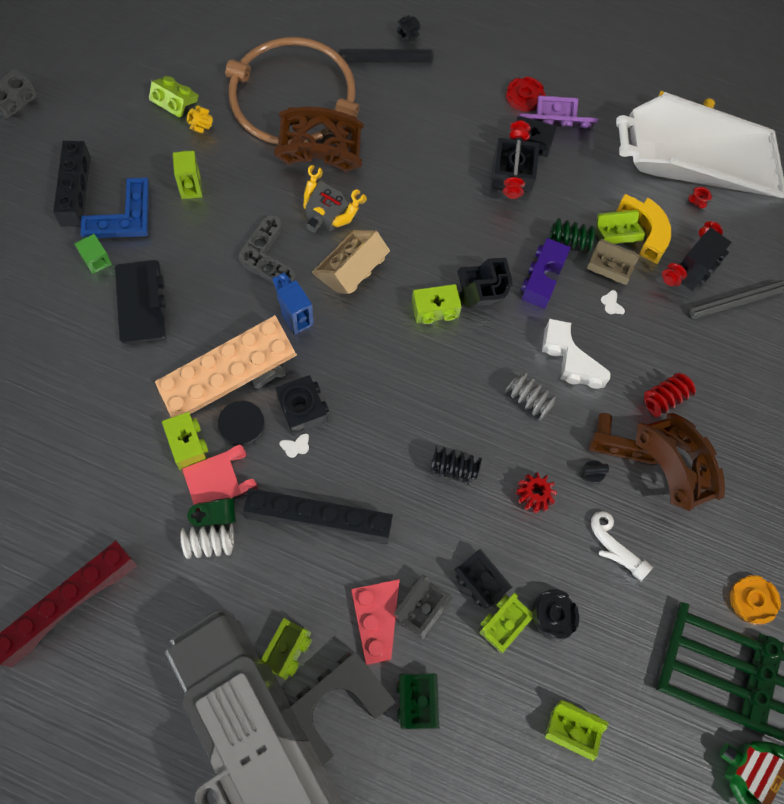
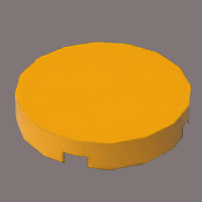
[730,575,781,625]

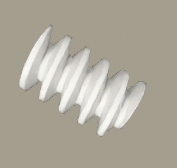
[181,524,234,559]

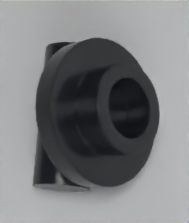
[582,460,609,483]

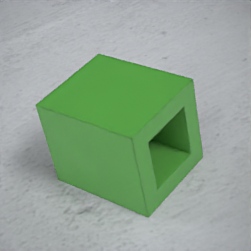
[75,234,112,274]

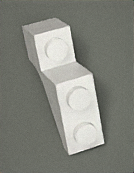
[542,319,610,389]

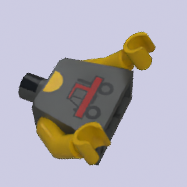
[303,165,367,233]

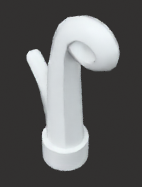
[591,511,653,582]

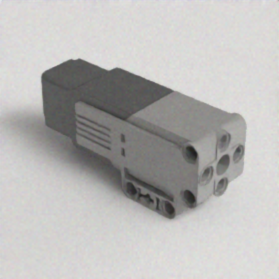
[164,609,344,804]

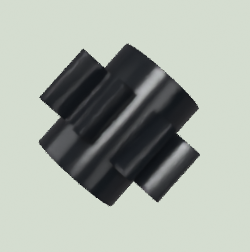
[397,15,420,41]

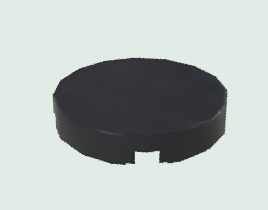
[218,401,265,446]
[532,589,580,640]

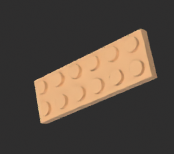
[155,315,297,418]

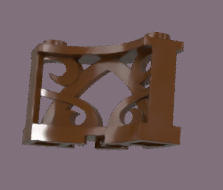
[274,107,364,173]
[636,413,725,511]

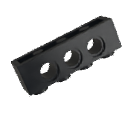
[53,141,91,227]

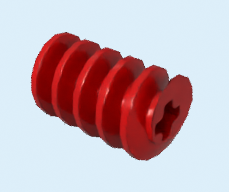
[643,373,696,418]

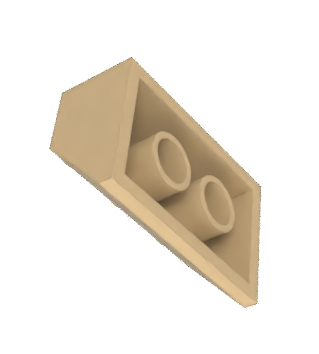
[312,230,390,294]

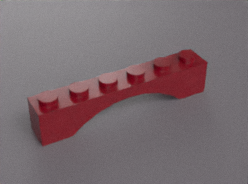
[0,541,137,668]

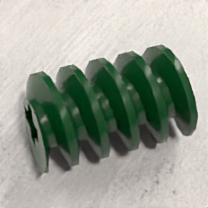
[549,218,595,253]

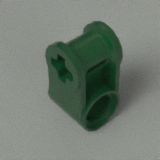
[187,498,236,526]

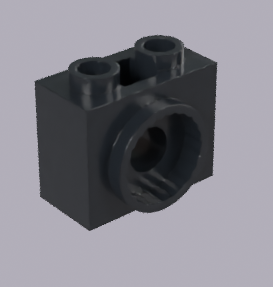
[275,375,330,436]

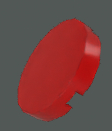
[506,77,545,112]

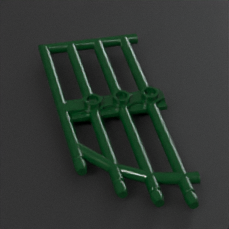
[657,602,784,742]

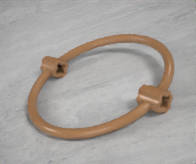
[225,37,359,145]

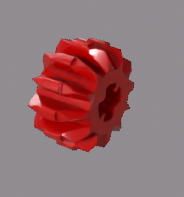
[516,472,557,513]

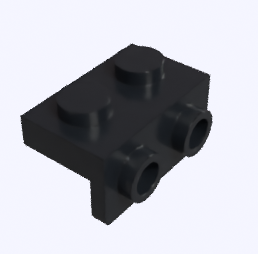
[454,549,513,609]

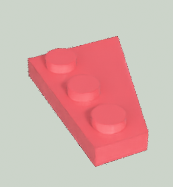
[351,579,400,665]

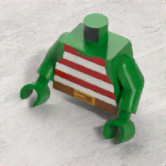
[719,741,784,804]

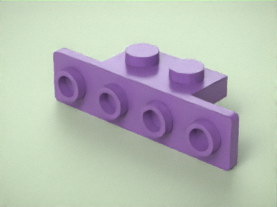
[517,96,599,128]

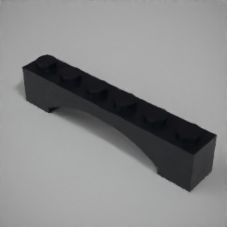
[243,488,393,545]

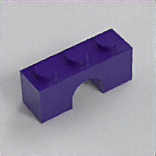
[521,238,571,309]

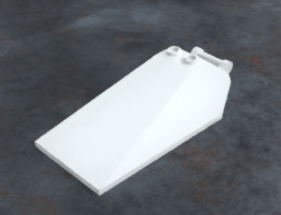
[616,92,784,198]

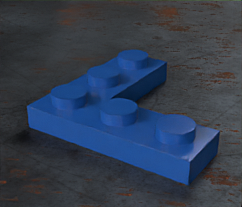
[80,178,149,238]

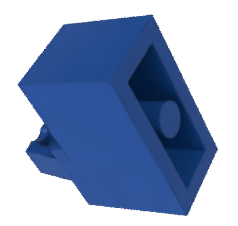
[272,273,314,335]

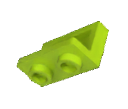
[149,76,199,117]
[595,210,645,244]
[479,592,533,654]
[261,618,312,680]
[545,700,608,761]

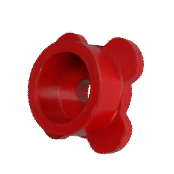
[688,187,712,209]

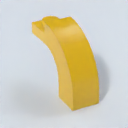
[616,194,671,264]

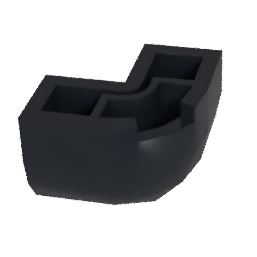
[457,258,513,308]

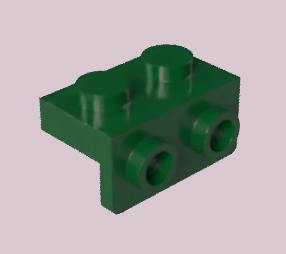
[397,673,439,730]

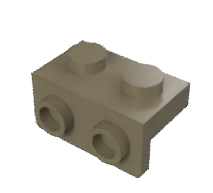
[587,239,639,285]

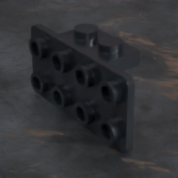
[115,260,167,344]

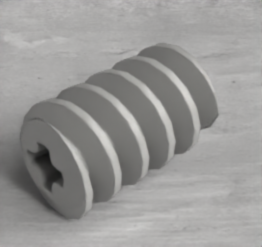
[505,372,556,421]

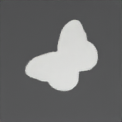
[601,290,625,314]
[279,434,309,458]

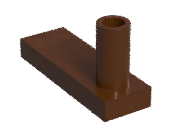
[588,413,658,465]

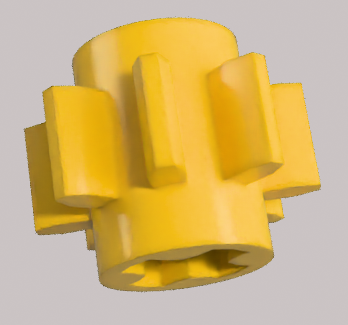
[187,106,213,133]

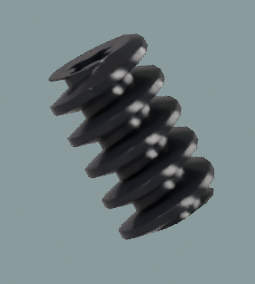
[430,445,482,485]

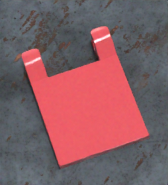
[182,445,258,513]

